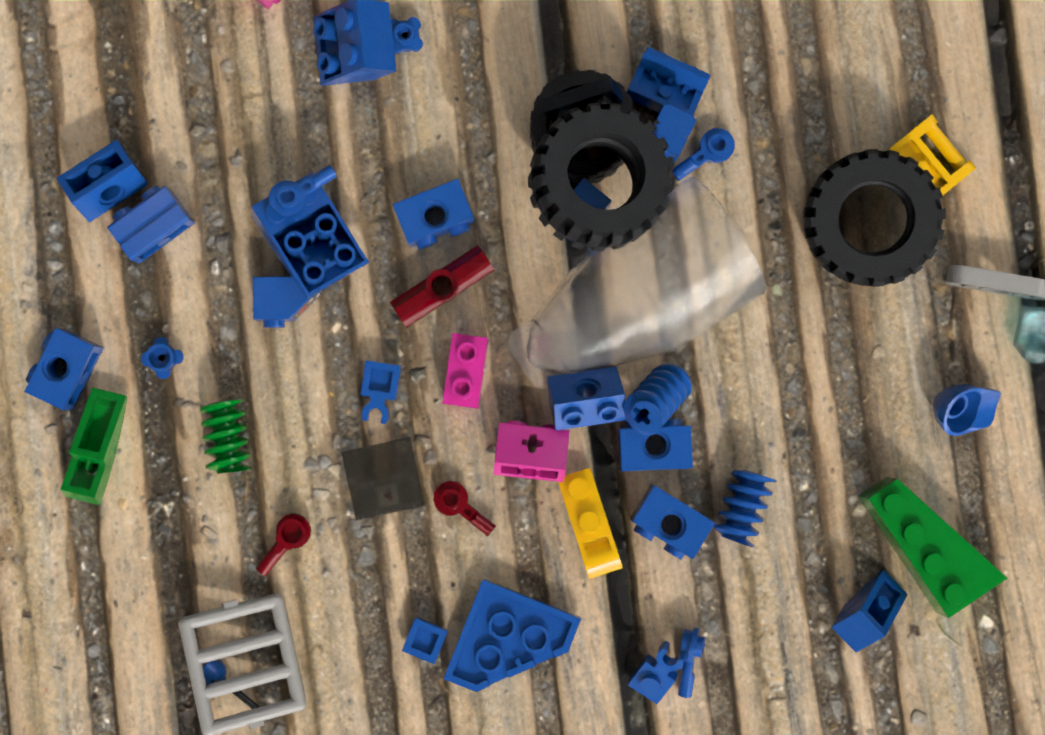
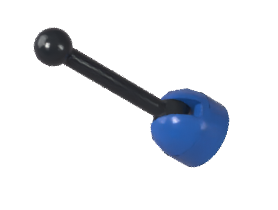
[203,659,268,722]

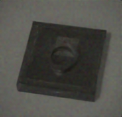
[341,437,425,521]

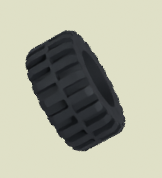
[528,102,675,252]
[803,149,946,287]

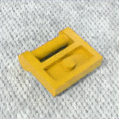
[888,114,976,195]

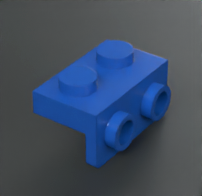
[627,47,710,116]

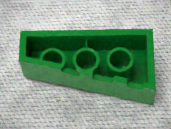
[858,477,1008,618]

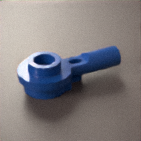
[671,128,735,181]
[269,165,337,217]
[678,627,706,698]

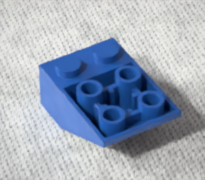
[251,172,369,299]

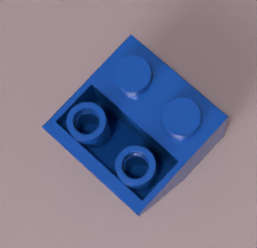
[313,0,397,86]

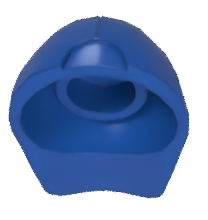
[933,384,1001,436]

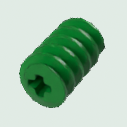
[199,399,252,474]

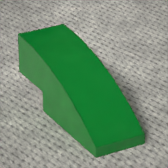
[60,387,127,505]

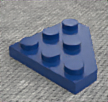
[444,578,581,692]

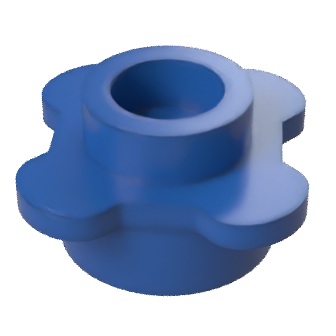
[391,17,423,54]
[141,337,184,379]

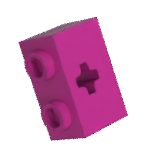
[442,333,489,409]
[494,421,570,482]

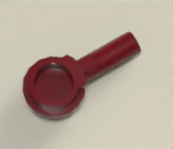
[433,481,496,537]
[256,513,311,576]

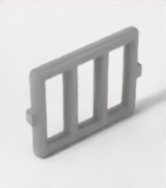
[178,593,306,735]

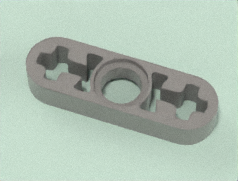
[945,265,1045,300]

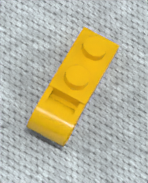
[558,468,623,579]

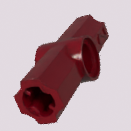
[390,245,495,328]

